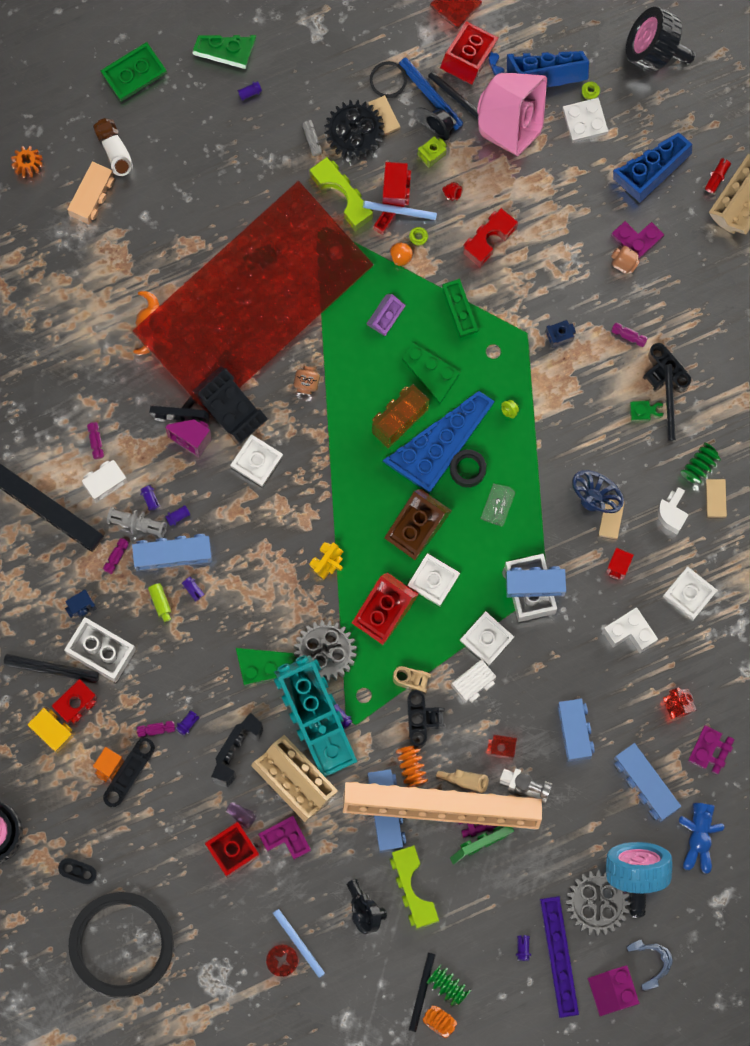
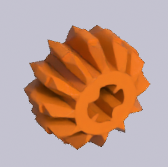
[11,146,43,178]
[422,1005,457,1038]

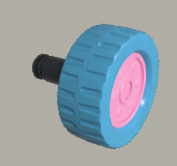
[606,842,672,918]

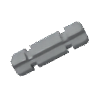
[302,120,322,156]

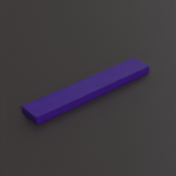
[540,896,579,1018]

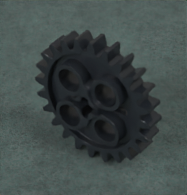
[324,100,385,160]

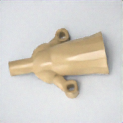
[436,769,489,793]

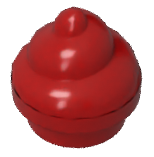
[442,182,462,201]

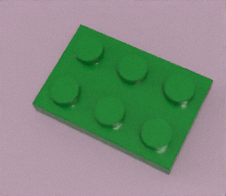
[100,42,167,102]

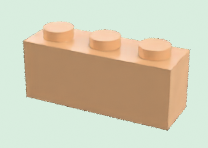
[67,161,115,224]

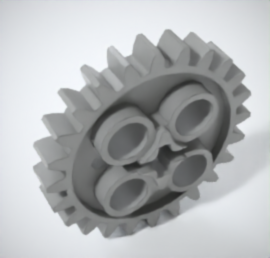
[294,620,357,683]
[566,871,630,936]

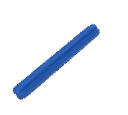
[399,57,463,130]

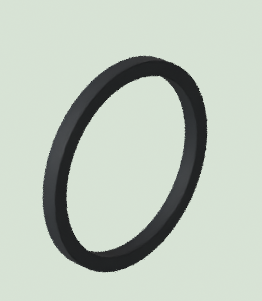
[370,61,407,98]

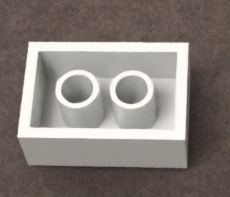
[505,554,557,622]
[64,617,136,683]

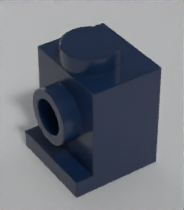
[545,320,576,348]
[65,590,97,618]

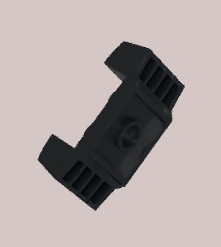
[192,366,268,445]
[211,713,263,787]

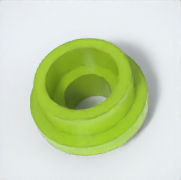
[581,82,600,100]
[409,227,428,246]
[501,400,519,418]

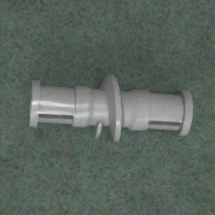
[107,507,167,538]

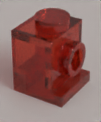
[487,735,517,760]

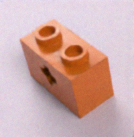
[93,747,124,782]

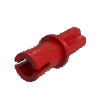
[705,158,731,194]

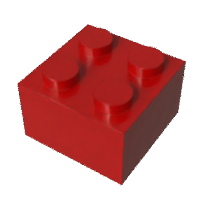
[383,162,411,207]
[205,822,260,879]

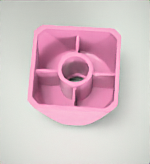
[477,73,547,157]

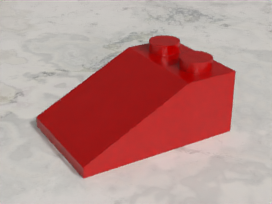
[440,21,498,85]
[352,573,419,645]

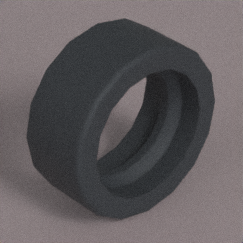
[450,449,486,488]

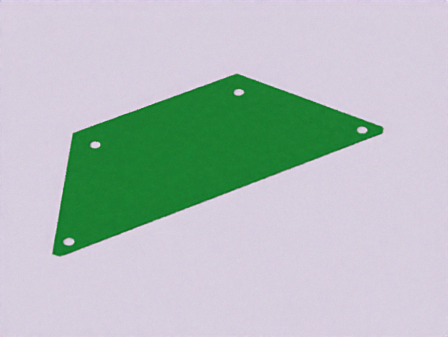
[316,226,546,725]

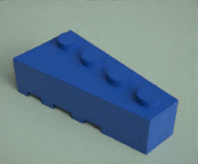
[507,51,589,87]
[613,133,692,203]

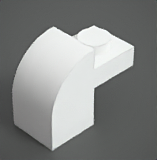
[658,487,689,534]

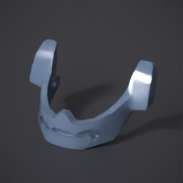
[627,940,673,991]

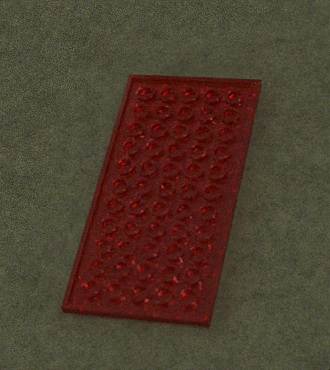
[131,180,374,415]

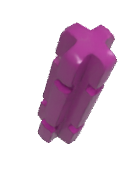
[611,322,648,347]
[87,422,104,459]
[103,538,129,574]
[137,721,175,737]

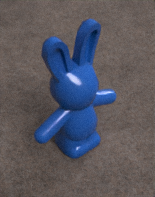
[679,803,725,874]

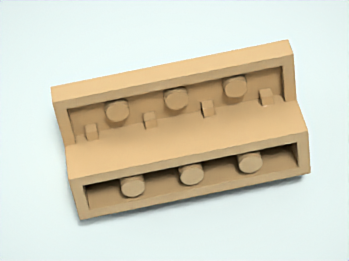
[709,154,750,235]
[251,735,338,822]

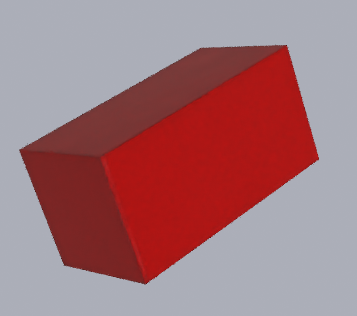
[373,211,396,235]

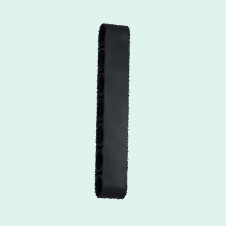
[0,464,104,552]

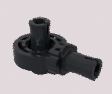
[346,879,387,934]

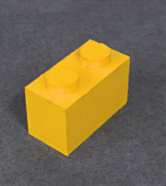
[27,708,73,754]

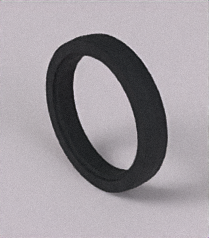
[68,892,174,998]

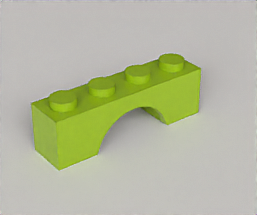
[309,157,374,232]
[389,845,439,930]

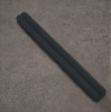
[4,654,99,683]

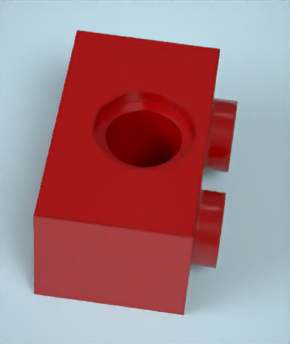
[52,679,97,725]

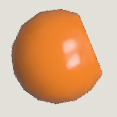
[390,242,413,266]

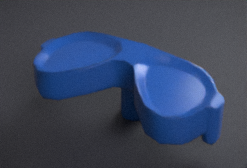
[488,52,505,76]

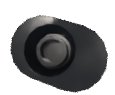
[415,107,456,140]

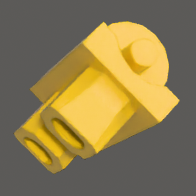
[309,542,344,580]

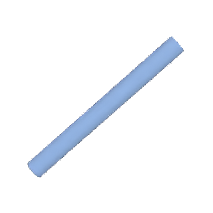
[363,201,437,220]
[273,909,325,978]

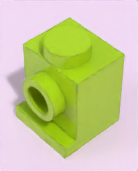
[417,136,447,168]

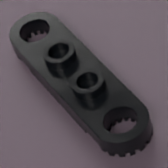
[103,738,155,808]

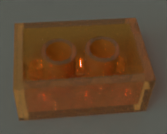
[372,384,429,448]

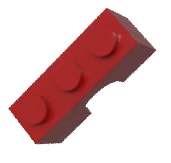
[463,208,518,268]

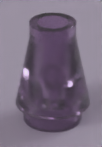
[226,802,256,829]

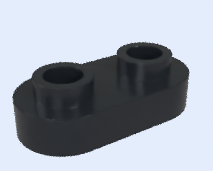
[58,858,97,885]

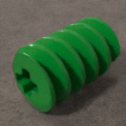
[680,442,721,484]
[427,964,472,1006]

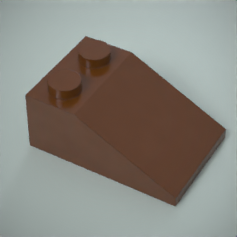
[384,489,451,560]

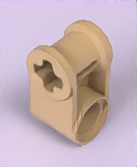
[393,666,431,694]

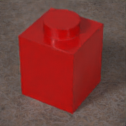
[606,548,634,580]

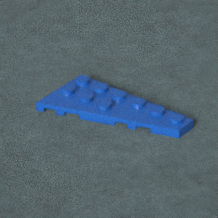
[383,391,495,494]

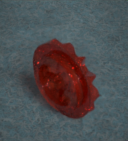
[266,945,298,977]

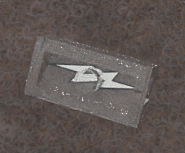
[481,484,515,526]

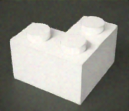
[603,607,658,653]

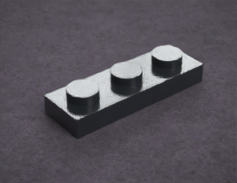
[149,406,210,423]

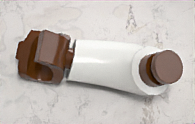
[93,118,132,176]

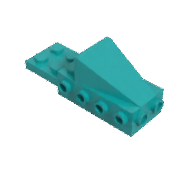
[273,655,358,777]

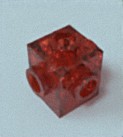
[663,687,697,719]

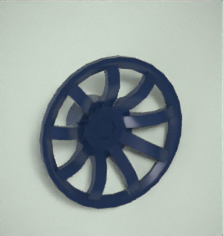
[572,470,624,513]

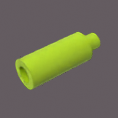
[148,583,172,622]

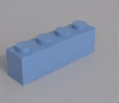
[132,534,212,571]
[614,743,681,822]
[368,769,406,853]

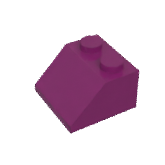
[165,420,212,457]
[587,965,640,1016]

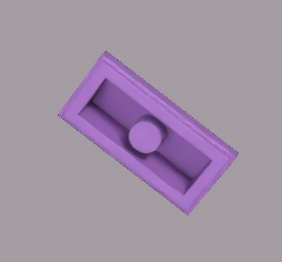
[367,294,406,336]

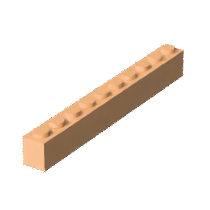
[343,782,542,829]

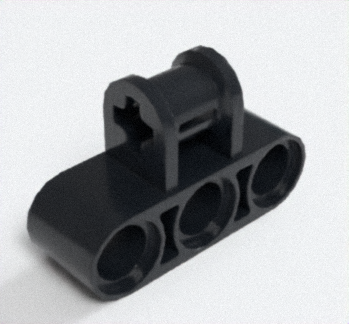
[643,343,691,393]
[407,690,446,749]

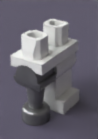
[499,769,552,804]

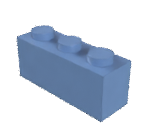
[506,566,566,598]
[558,699,595,762]

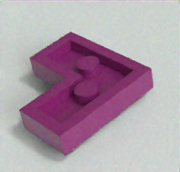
[611,221,664,260]
[258,816,311,860]

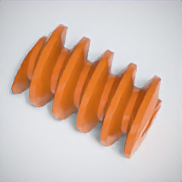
[396,746,428,788]

